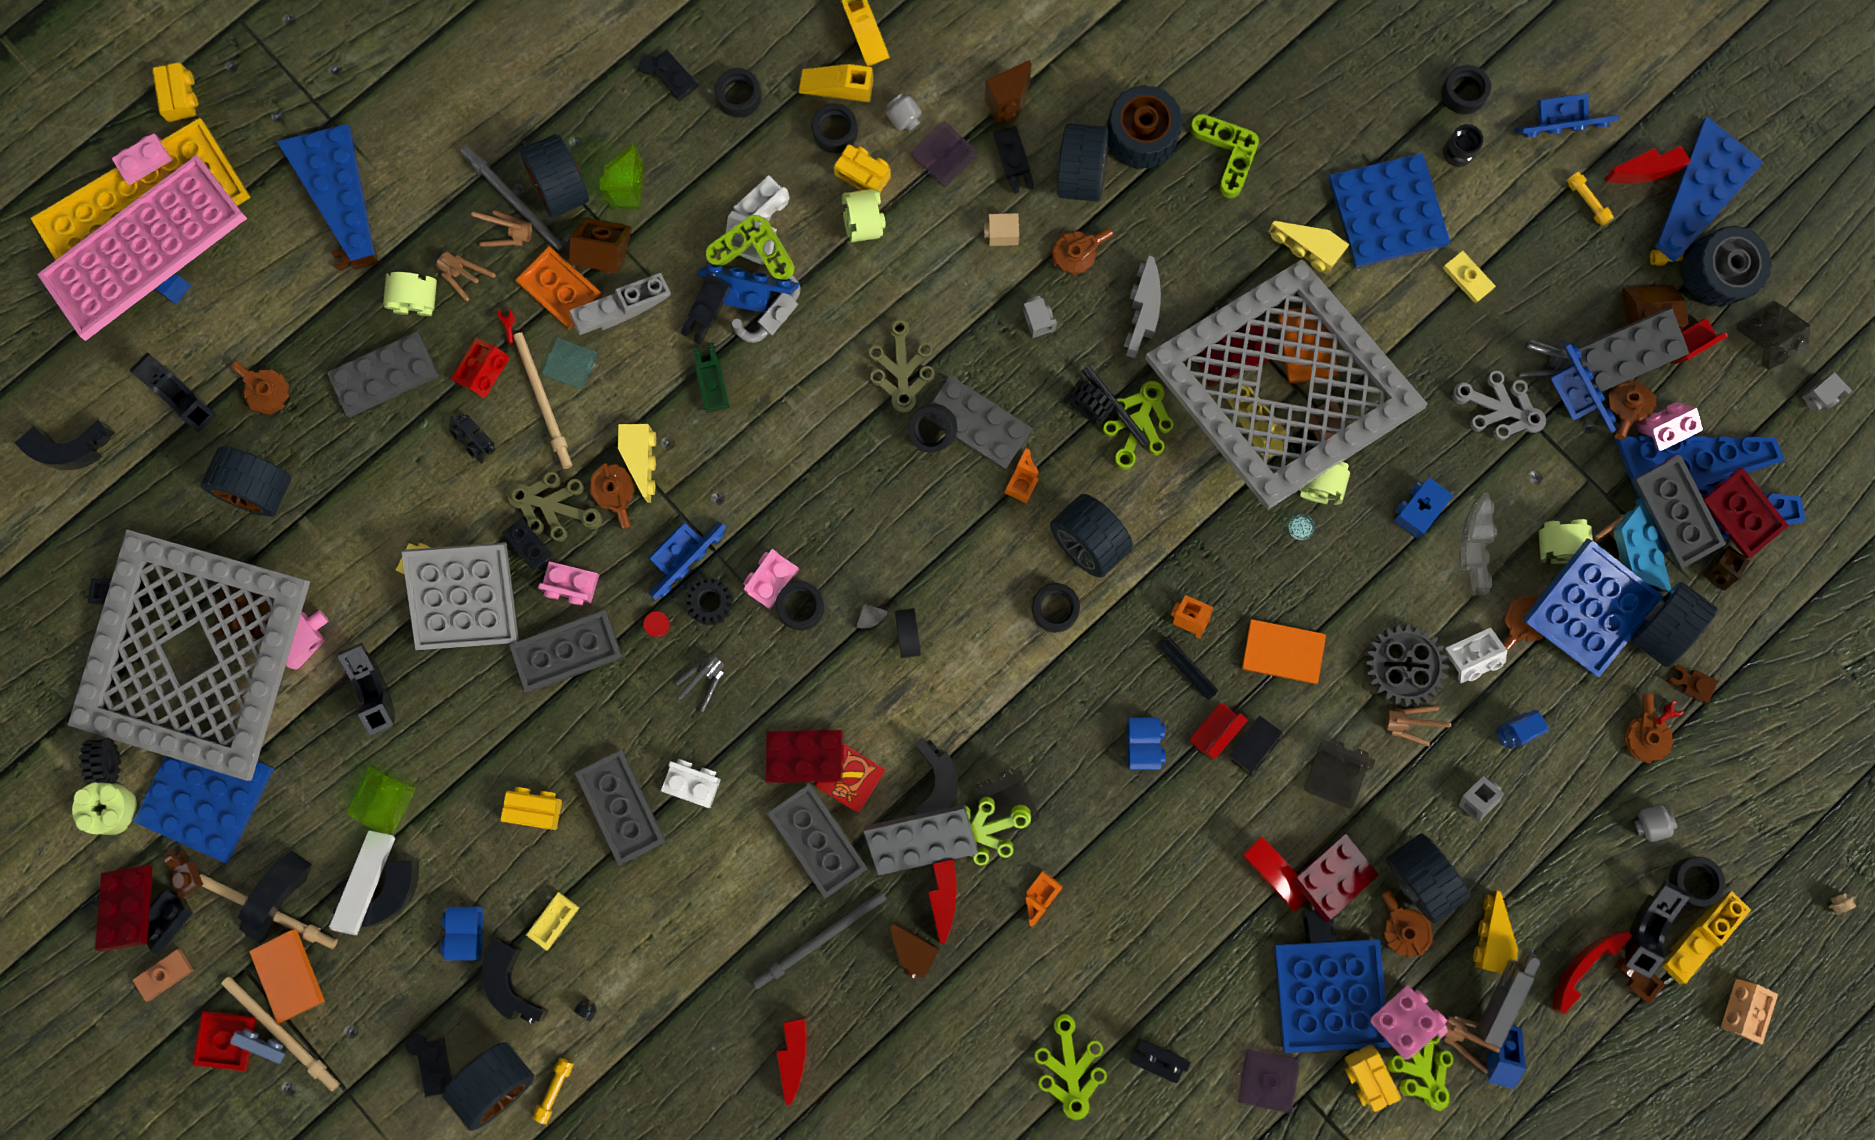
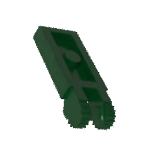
[693,343,730,413]

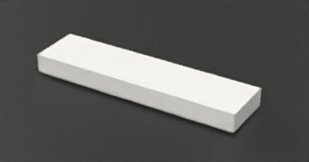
[330,831,395,935]

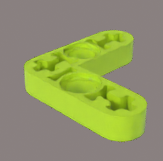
[1190,114,1259,198]
[706,215,794,280]

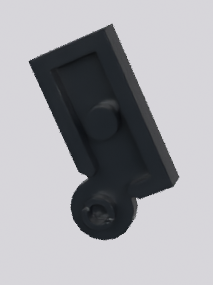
[639,49,698,101]
[405,1034,452,1098]

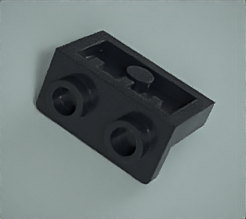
[147,889,193,955]
[1129,1037,1191,1084]

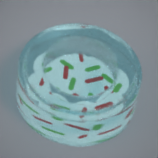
[1289,514,1315,540]

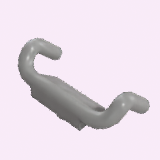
[732,264,800,343]

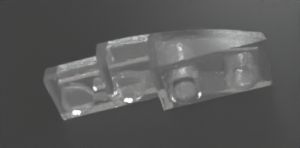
[1459,492,1497,596]

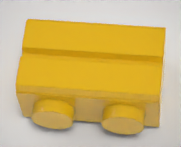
[152,63,198,122]
[834,144,891,193]
[501,787,562,830]
[1344,1044,1401,1112]

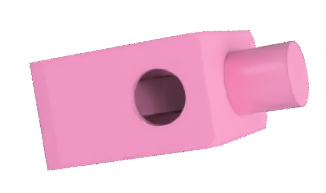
[260,610,329,670]

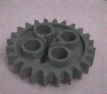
[1364,624,1449,707]

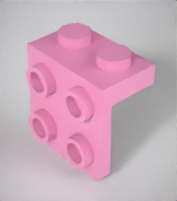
[1371,985,1448,1060]

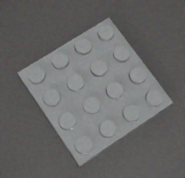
[402,542,519,650]

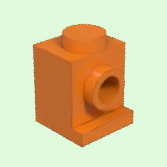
[1171,595,1213,639]

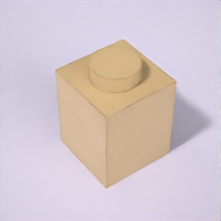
[984,213,1019,246]

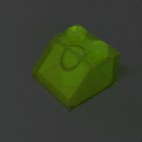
[600,144,644,209]
[346,766,416,835]

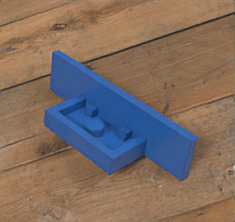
[1515,93,1619,137]
[698,263,799,313]
[1549,340,1616,433]
[648,521,727,600]

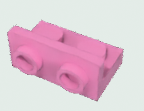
[743,549,799,610]
[538,561,599,606]

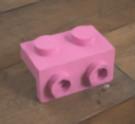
[112,134,172,185]
[1636,402,1703,451]

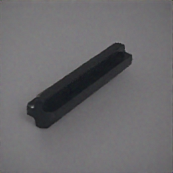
[1159,637,1218,700]

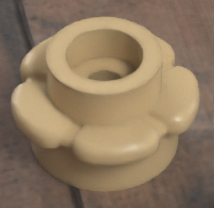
[1829,893,1857,915]

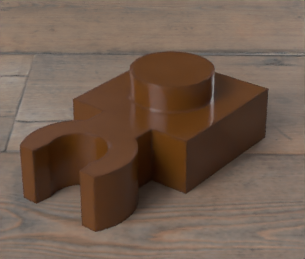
[331,240,379,270]
[1667,665,1718,704]

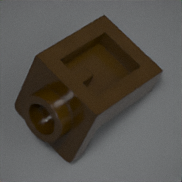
[1704,545,1750,591]

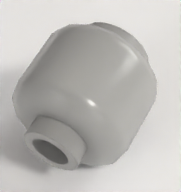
[886,94,922,132]
[1634,805,1677,842]

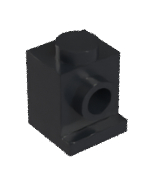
[1302,905,1337,943]

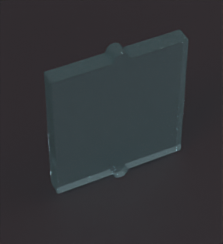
[542,338,598,390]

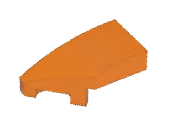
[1005,448,1039,504]
[1026,870,1063,927]

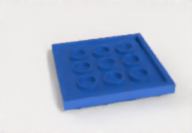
[1328,153,1451,268]
[1522,538,1664,677]
[133,730,274,863]
[1274,939,1390,1053]

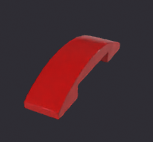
[1552,932,1632,1014]

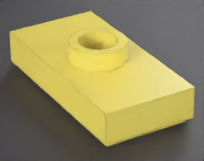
[1443,251,1496,304]
[526,892,580,951]

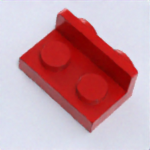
[451,338,509,398]

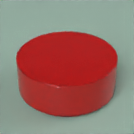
[644,611,670,638]

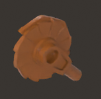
[1051,228,1113,275]
[231,361,289,415]
[1608,381,1656,440]
[590,463,635,530]
[1502,594,1544,653]
[1624,694,1674,764]
[1381,890,1433,957]

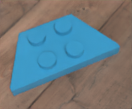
[1613,498,1671,593]

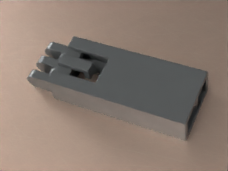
[1477,948,1540,1048]

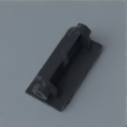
[449,413,496,464]
[502,518,553,571]

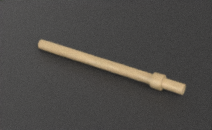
[513,333,572,469]
[200,874,338,949]
[222,977,340,1091]

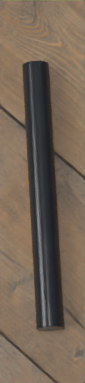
[1082,365,1151,448]

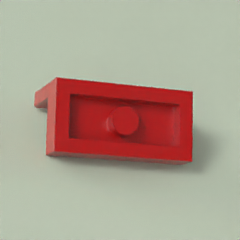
[1672,318,1728,364]
[1189,703,1248,761]

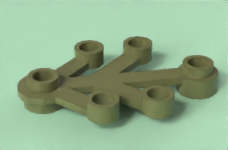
[869,319,934,413]
[508,472,603,542]

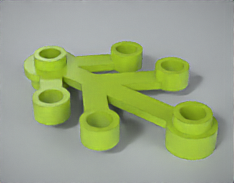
[1103,381,1174,470]
[965,797,1031,865]
[1035,1014,1107,1120]
[1386,1035,1453,1110]

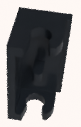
[1229,716,1283,777]

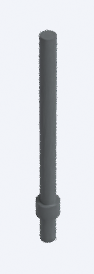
[461,146,565,252]
[752,891,887,989]

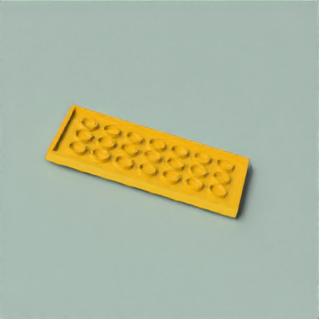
[31,118,251,260]

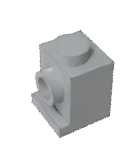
[1023,296,1057,338]
[1802,372,1852,412]
[1459,776,1504,823]

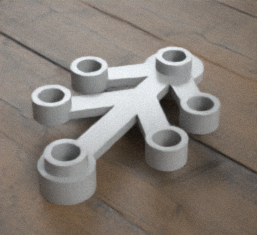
[1451,371,1546,441]

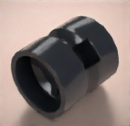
[1443,124,1484,167]

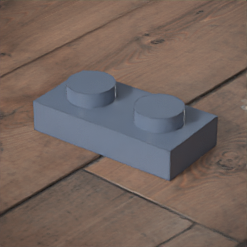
[230,1028,287,1064]

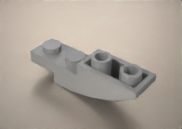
[1124,256,1161,358]
[569,273,671,335]

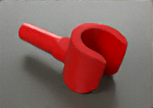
[497,308,515,345]
[1656,701,1684,725]

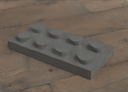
[1578,307,1689,392]
[327,331,440,418]
[923,376,1033,471]
[1632,455,1726,569]
[509,610,623,693]
[575,750,666,866]
[767,784,868,899]
[864,804,978,875]

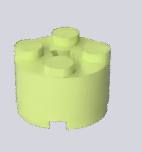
[842,189,885,243]
[383,272,437,316]
[1295,462,1350,505]
[1538,519,1593,564]
[72,782,138,835]

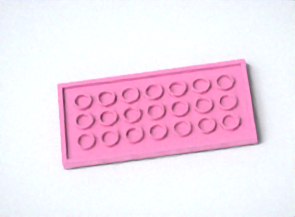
[37,155,247,341]

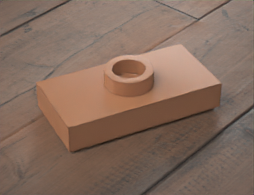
[133,949,194,1002]

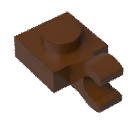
[164,849,203,898]
[1614,959,1666,1004]

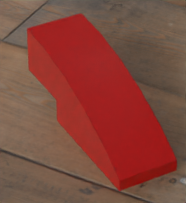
[1605,146,1691,184]
[1241,837,1307,912]
[929,859,957,944]
[777,1018,808,1106]

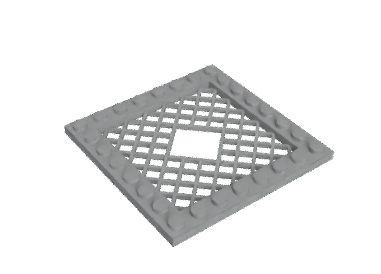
[1145,259,1428,510]
[68,530,310,781]

